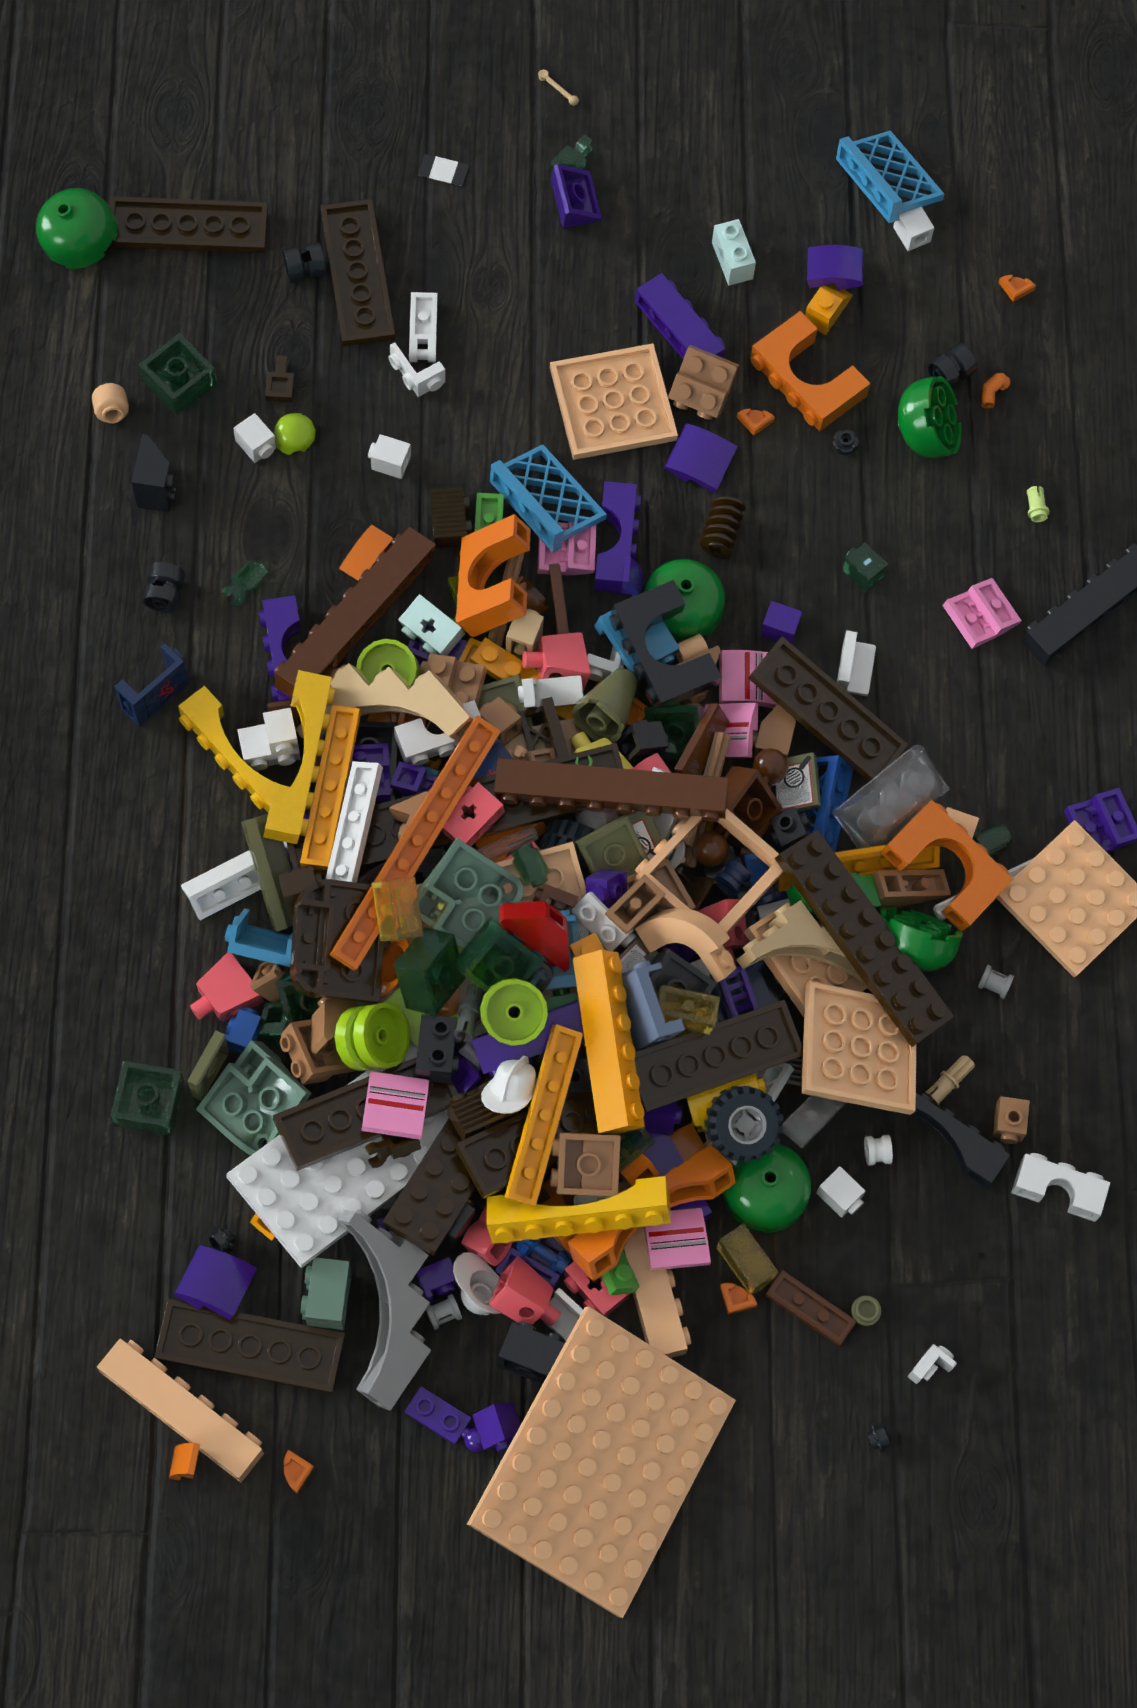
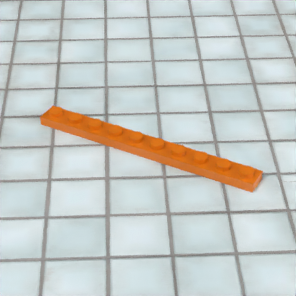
[330,715,501,971]

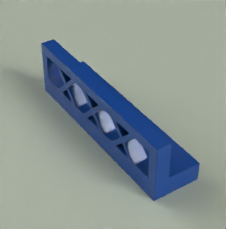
[800,755,854,853]

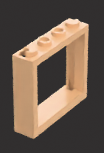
[633,809,784,934]

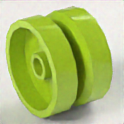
[356,639,420,687]
[480,978,548,1046]
[334,1003,410,1071]

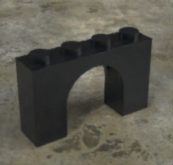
[609,580,721,711]

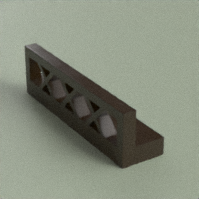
[518,697,569,758]

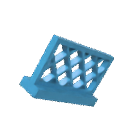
[836,130,944,223]
[490,444,607,552]

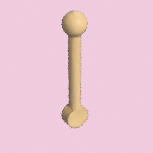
[538,69,579,106]

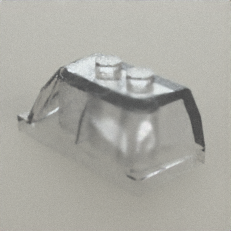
[832,745,950,849]

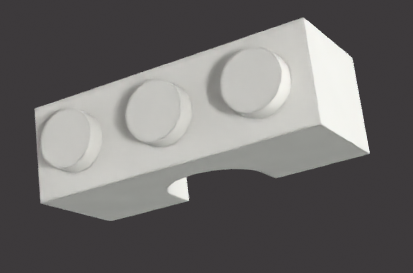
[394,700,481,766]
[1011,1153,1110,1222]

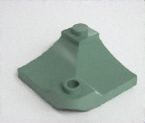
[405,837,524,960]
[196,1040,312,1155]

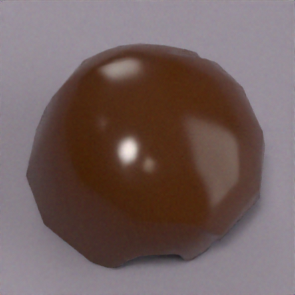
[516,576,549,615]

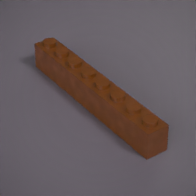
[274,527,436,699]
[494,758,729,822]

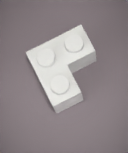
[237,708,301,771]

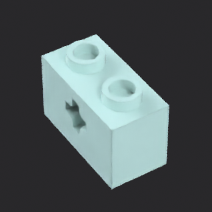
[712,219,756,286]
[398,594,465,656]

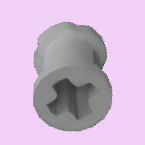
[978,965,1014,999]
[426,1294,462,1330]

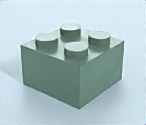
[301,1258,352,1333]

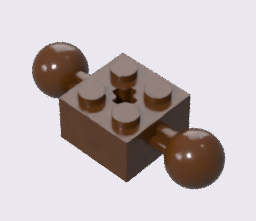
[692,748,789,867]

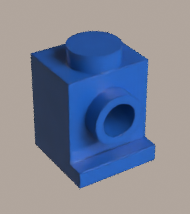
[223,1007,263,1053]

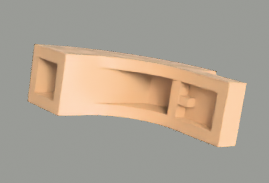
[634,908,737,983]

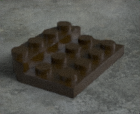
[290,879,385,1004]

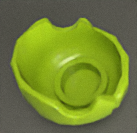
[273,413,316,455]

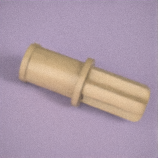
[924,1055,975,1106]

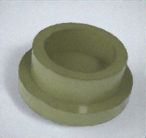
[851,1296,881,1326]

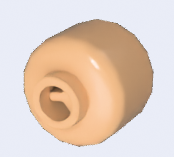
[92,383,129,423]

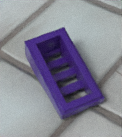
[718,966,759,1019]

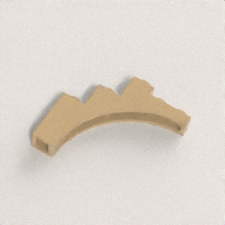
[295,663,474,743]
[737,900,870,990]

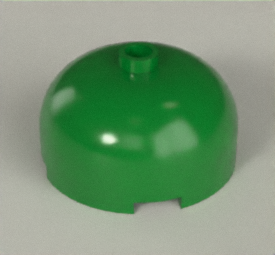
[36,188,118,269]
[898,376,961,458]
[644,559,725,643]
[879,906,963,972]
[722,1144,811,1233]

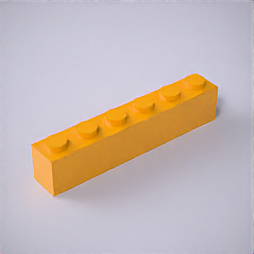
[573,949,645,1135]

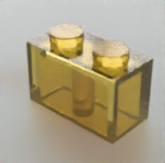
[372,877,423,941]
[656,985,720,1034]
[717,1223,778,1295]

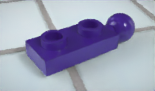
[404,1387,483,1452]

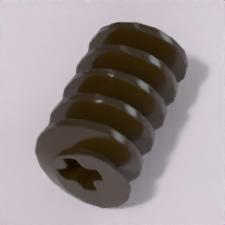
[700,497,746,559]

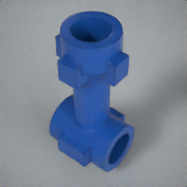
[516,1238,571,1274]

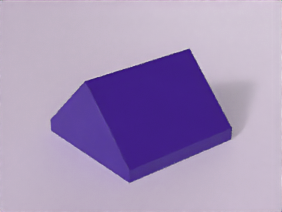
[551,164,602,228]

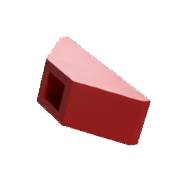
[499,901,569,972]

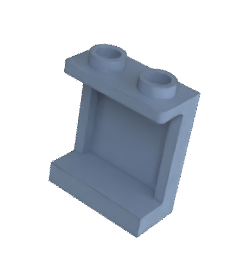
[622,961,685,1051]

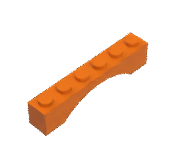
[568,1144,736,1281]

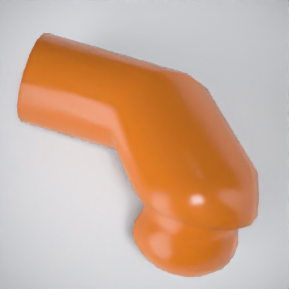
[981,373,1010,409]

